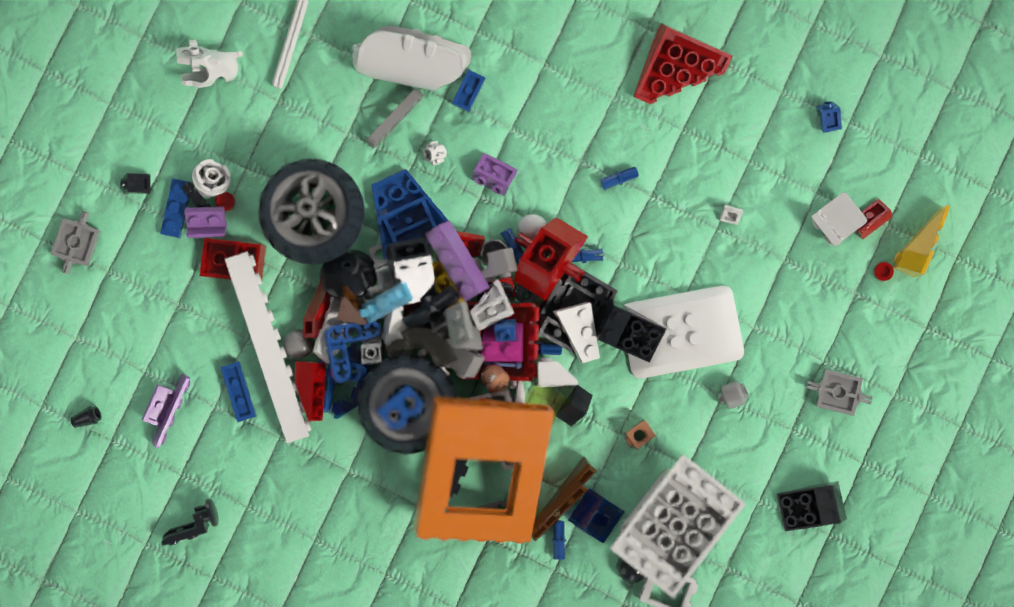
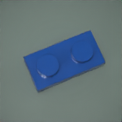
[452,70,486,113]

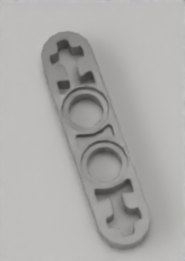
[366,88,424,149]

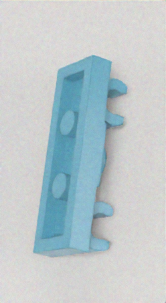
[359,282,414,323]

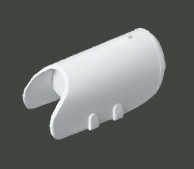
[352,26,471,92]

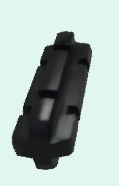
[182,182,211,207]

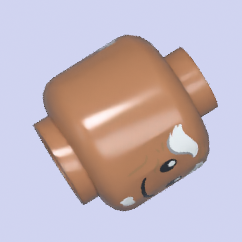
[481,364,509,393]

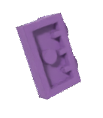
[471,153,518,196]
[184,207,227,238]

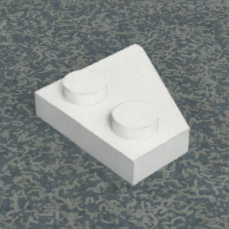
[470,279,514,331]

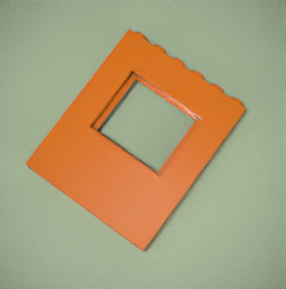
[413,397,554,543]

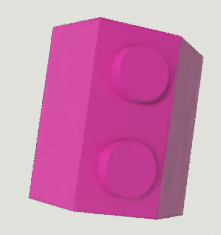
[482,323,524,362]

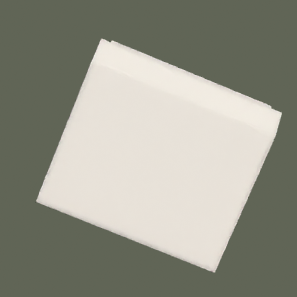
[719,204,743,225]

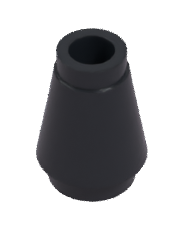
[71,406,102,428]

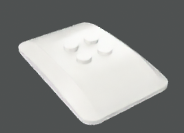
[624,286,744,378]

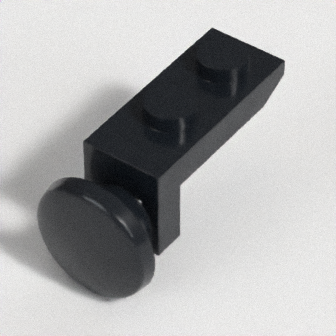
[161,499,219,546]

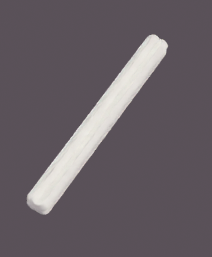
[272,0,308,89]

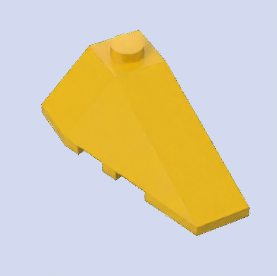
[893,205,950,278]

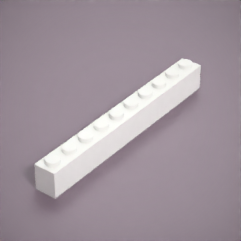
[225,252,311,443]

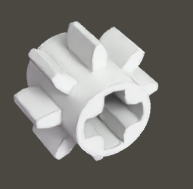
[423,141,447,166]

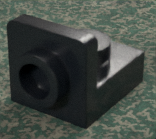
[120,173,151,195]

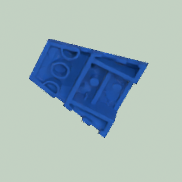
[371,169,454,260]

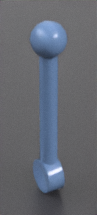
[483,361,523,369]

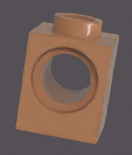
[624,420,656,449]

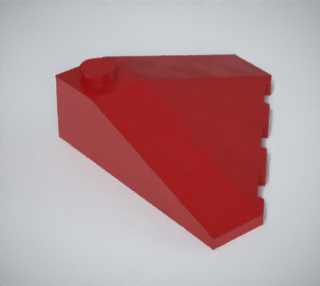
[633,23,733,104]

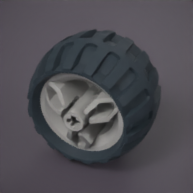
[258,159,365,264]

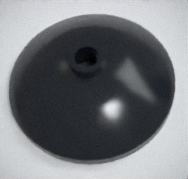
[320,249,377,300]

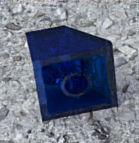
[568,488,625,544]

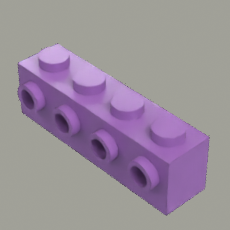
[425,221,489,302]

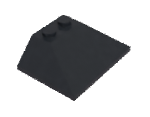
[537,265,618,354]

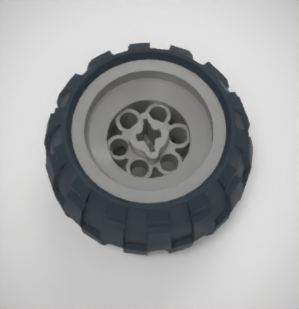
[357,354,457,454]

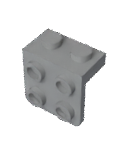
[445,302,483,351]

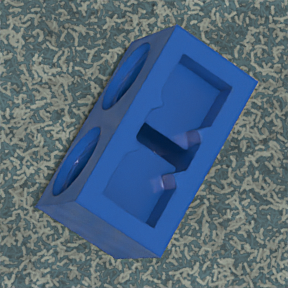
[377,385,424,430]

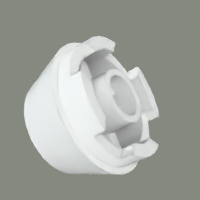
[192,159,230,197]

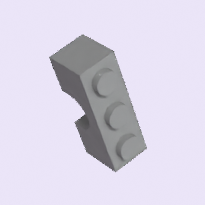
[473,248,518,283]

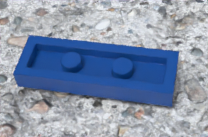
[160,178,192,238]
[220,361,257,422]

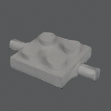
[50,211,101,274]
[806,369,873,416]

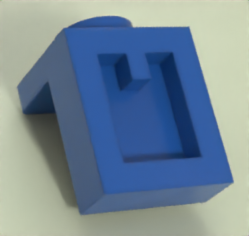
[816,101,842,133]
[495,319,517,342]

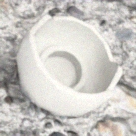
[517,214,547,240]

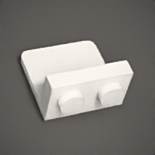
[811,192,867,247]

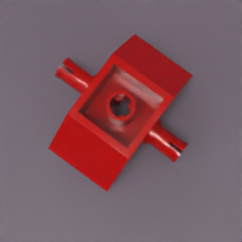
[514,217,588,301]

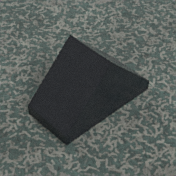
[555,385,593,427]

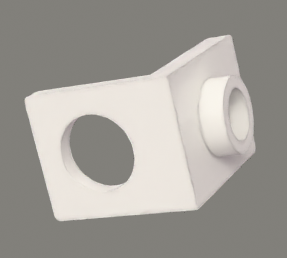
[368,244,388,269]

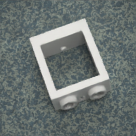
[638,576,698,607]

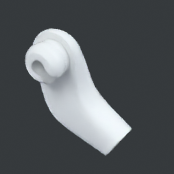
[510,381,525,403]

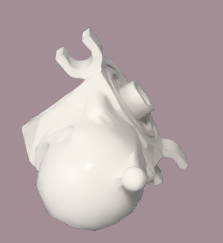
[176,40,243,88]

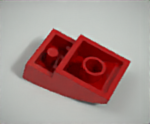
[199,238,266,281]

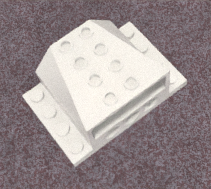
[610,454,746,598]

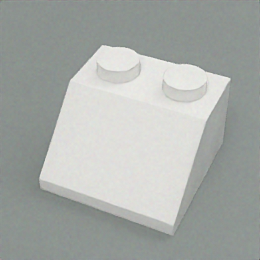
[536,358,578,387]

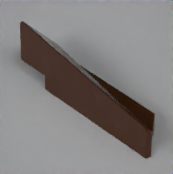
[531,457,597,541]

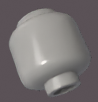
[718,381,749,409]

